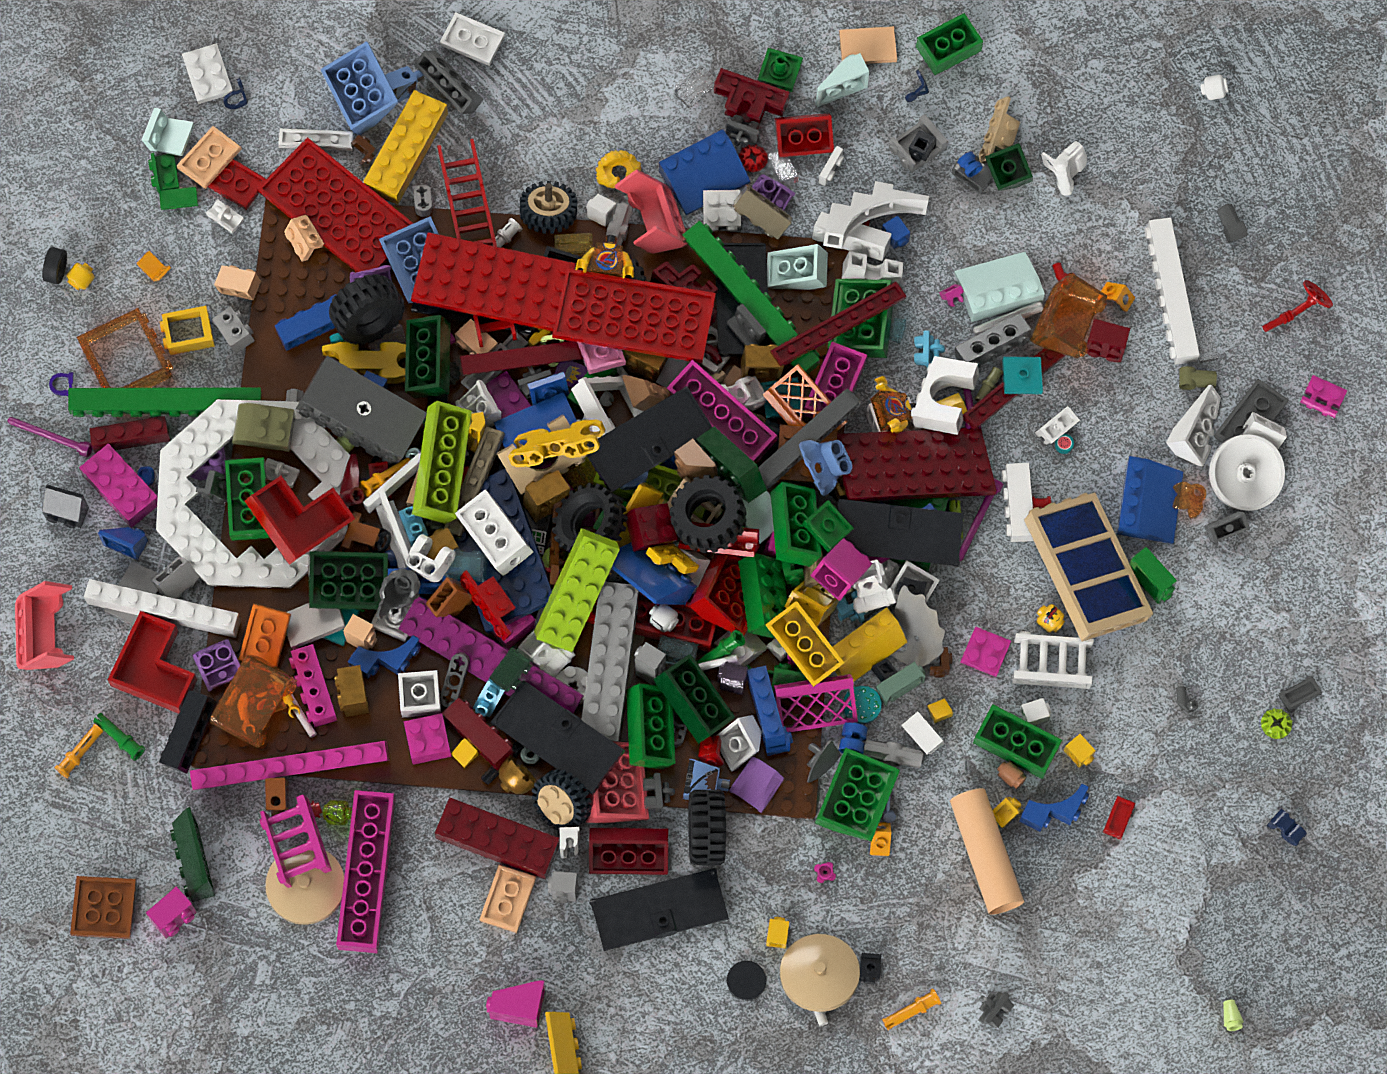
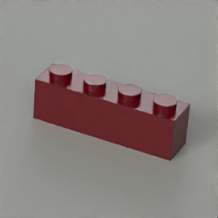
[89,416,170,454]
[442,698,514,771]

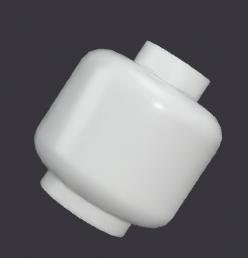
[1201,74,1229,100]
[649,604,679,632]

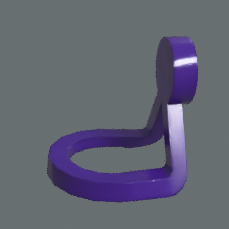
[49,372,74,396]

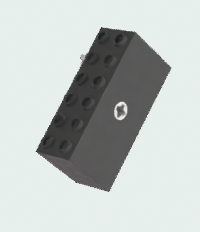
[296,356,427,466]

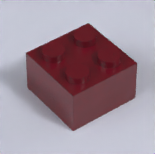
[1084,318,1131,363]
[624,503,678,552]

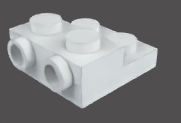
[703,190,741,231]

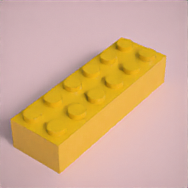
[363,90,448,205]

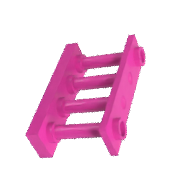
[259,794,332,888]

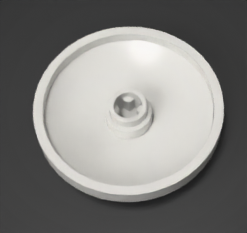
[1209,434,1285,511]

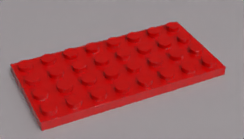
[257,137,414,272]
[411,232,575,331]
[552,268,716,363]

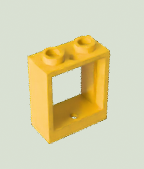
[159,305,215,355]
[784,580,839,627]

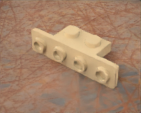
[979,96,1020,164]

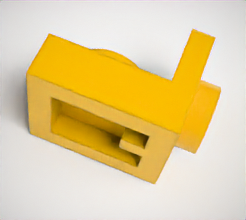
[529,328,552,347]
[993,797,1023,828]

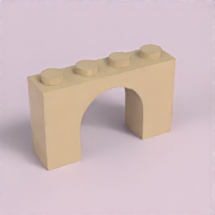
[497,415,586,494]

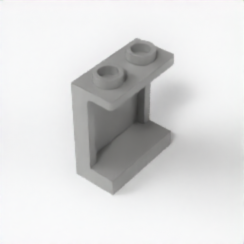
[889,114,948,173]

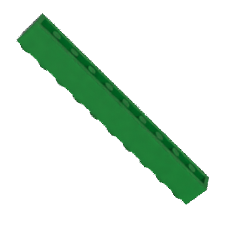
[682,220,821,376]
[68,387,262,417]

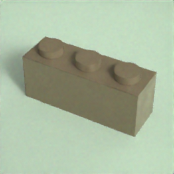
[733,184,792,239]

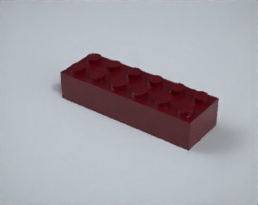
[435,797,560,880]

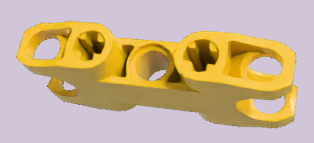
[322,342,406,384]
[508,419,605,467]

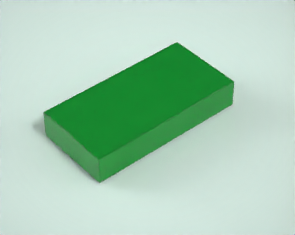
[159,187,198,210]

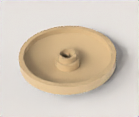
[265,847,344,925]
[780,934,860,1012]

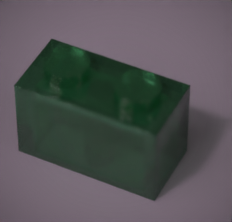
[489,646,534,692]

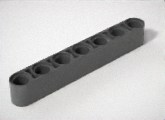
[758,389,862,489]

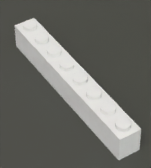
[1145,218,1199,365]
[84,579,241,638]

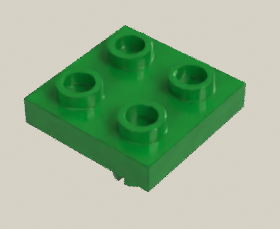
[757,48,803,92]

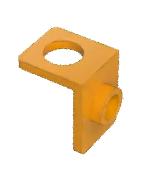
[136,251,171,281]
[1098,282,1135,312]
[870,822,891,856]

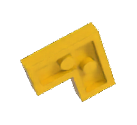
[646,544,699,574]

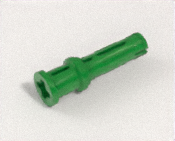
[696,630,745,664]
[93,713,145,761]

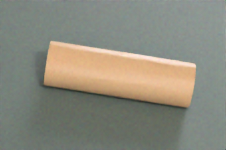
[950,788,1024,915]

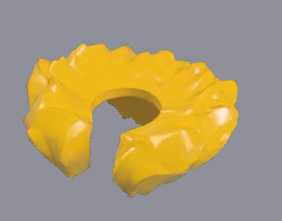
[596,150,641,188]

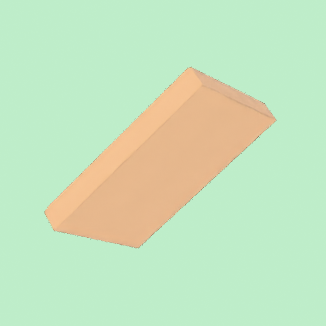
[839,26,897,64]
[177,126,242,189]
[479,865,536,933]

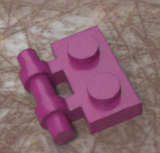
[1300,375,1347,418]

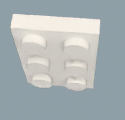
[440,12,505,66]
[182,43,233,104]

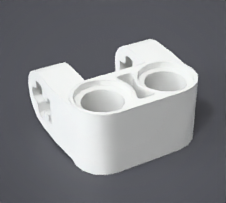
[406,534,456,582]

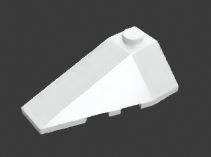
[1166,385,1221,466]

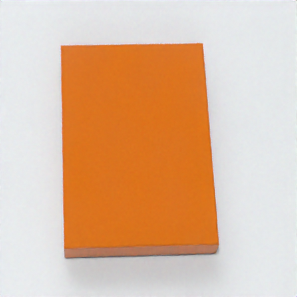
[238,603,291,670]

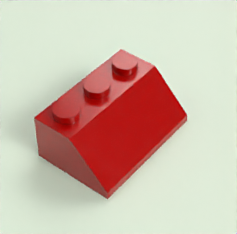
[775,113,834,157]

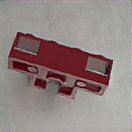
[714,68,790,124]
[650,261,718,326]

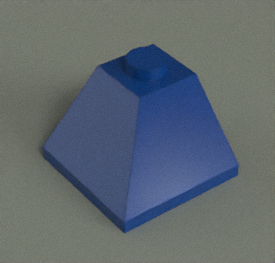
[98,527,148,561]

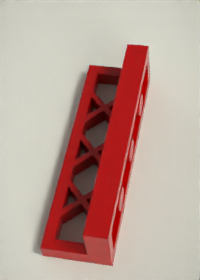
[678,522,759,557]

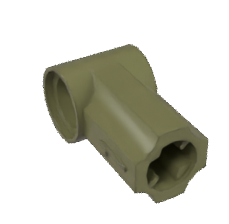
[1179,366,1217,390]

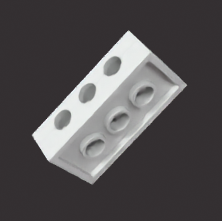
[455,490,534,576]

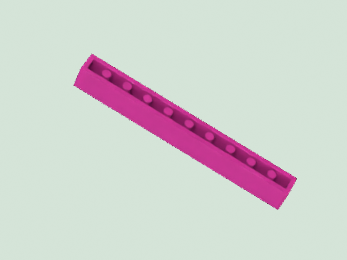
[190,741,390,790]

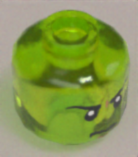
[322,800,352,826]

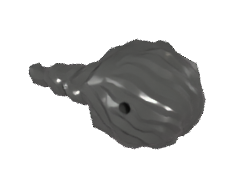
[376,568,422,619]

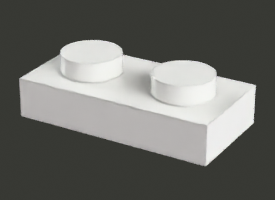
[819,146,844,186]

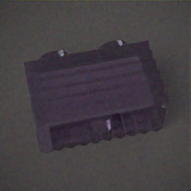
[717,661,748,695]

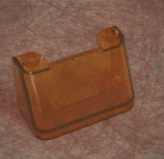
[1030,272,1107,359]
[210,655,298,748]

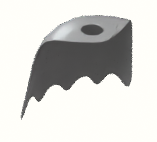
[891,585,945,667]

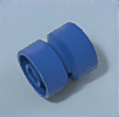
[838,722,868,754]

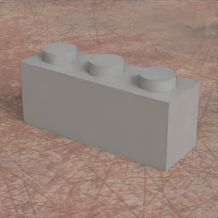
[634,642,666,686]

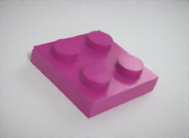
[960,626,1011,677]

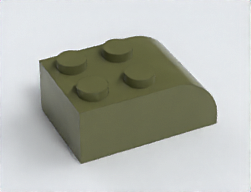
[232,403,296,452]

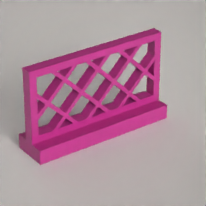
[773,674,858,732]

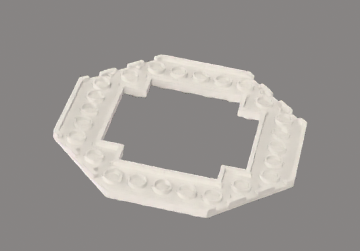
[156,399,350,588]

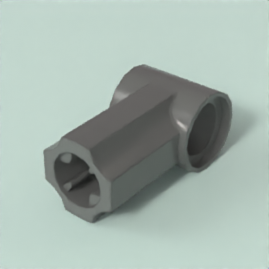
[1217,204,1248,243]

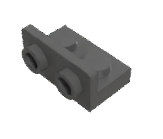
[727,304,766,345]
[195,470,227,505]

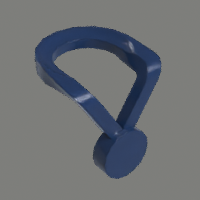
[905,69,929,102]
[223,78,248,109]

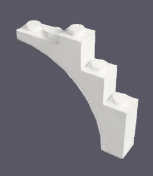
[823,181,929,249]

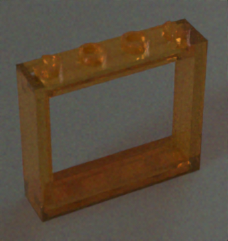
[77,308,173,388]

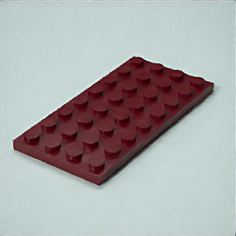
[837,428,997,502]

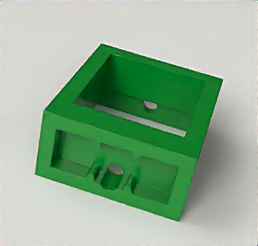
[1129,547,1177,604]

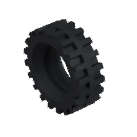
[552,483,628,553]

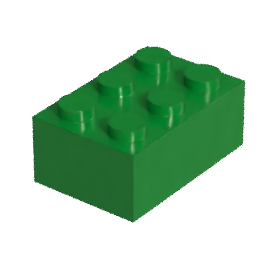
[916,13,983,76]

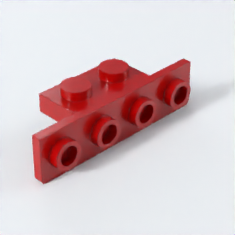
[460,570,515,641]

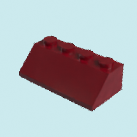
[589,828,668,875]

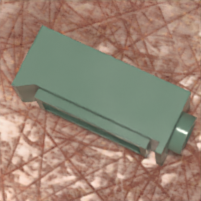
[875,661,926,707]

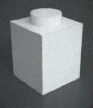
[586,194,616,227]
[1019,698,1051,725]

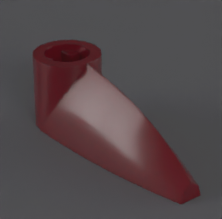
[339,454,364,507]

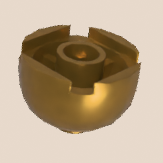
[499,755,536,794]

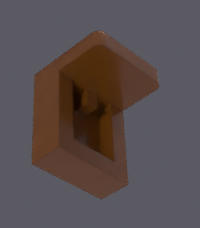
[350,135,376,165]
[929,647,953,678]

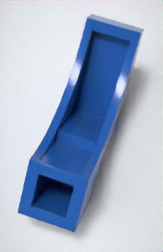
[348,635,421,679]
[1019,784,1090,832]

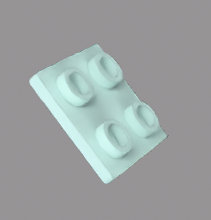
[142,108,194,156]

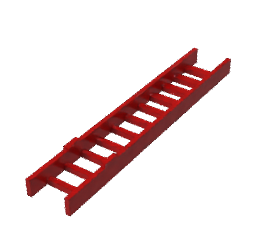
[437,139,517,347]

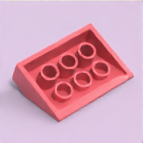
[583,741,649,824]

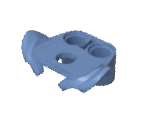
[799,440,852,497]

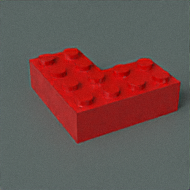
[245,475,355,565]
[107,611,198,714]

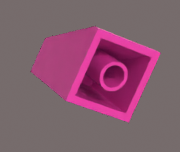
[810,538,873,601]
[486,980,545,1028]

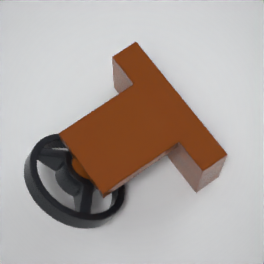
[341,511,391,553]

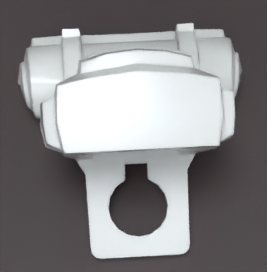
[1041,141,1087,196]
[721,376,767,411]
[853,560,897,614]
[518,631,575,678]

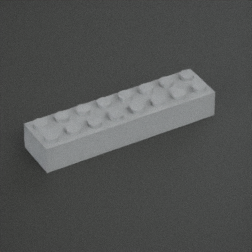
[582,582,640,742]

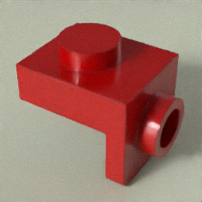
[698,735,724,767]

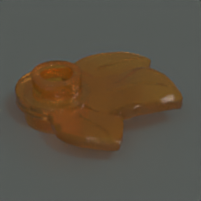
[1173,482,1206,519]

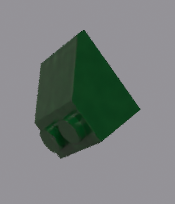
[985,143,1033,191]

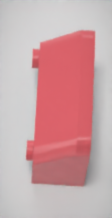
[615,169,687,254]
[15,581,74,670]

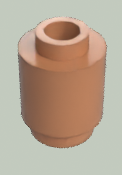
[997,761,1027,789]

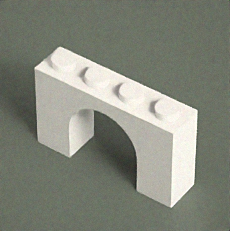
[911,356,979,435]

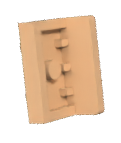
[284,215,324,261]

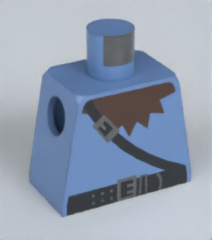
[385,66,424,102]
[683,759,730,800]

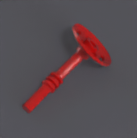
[1262,280,1333,332]

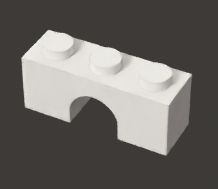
[842,251,903,284]

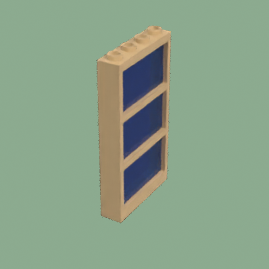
[1024,493,1153,642]

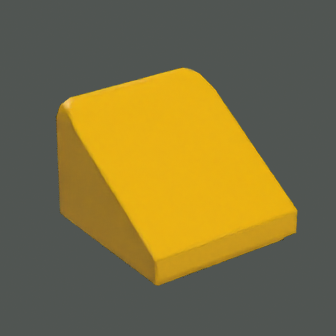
[927,698,953,724]
[451,738,479,768]

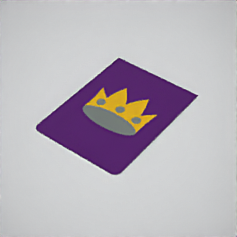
[554,361,588,388]

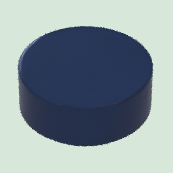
[384,549,397,569]

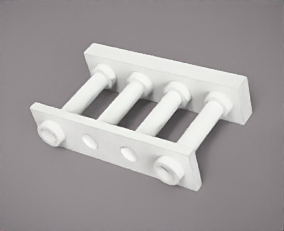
[1012,631,1094,689]

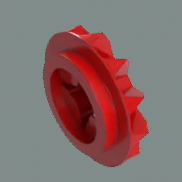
[739,144,768,172]

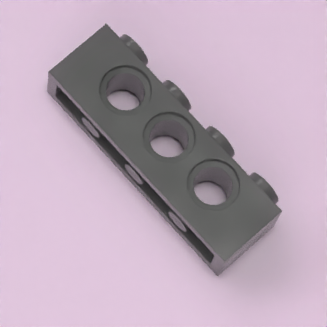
[414,50,484,114]
[955,313,1031,369]

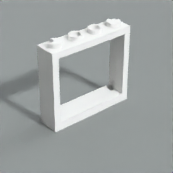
[571,375,644,439]

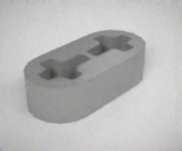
[414,184,432,217]

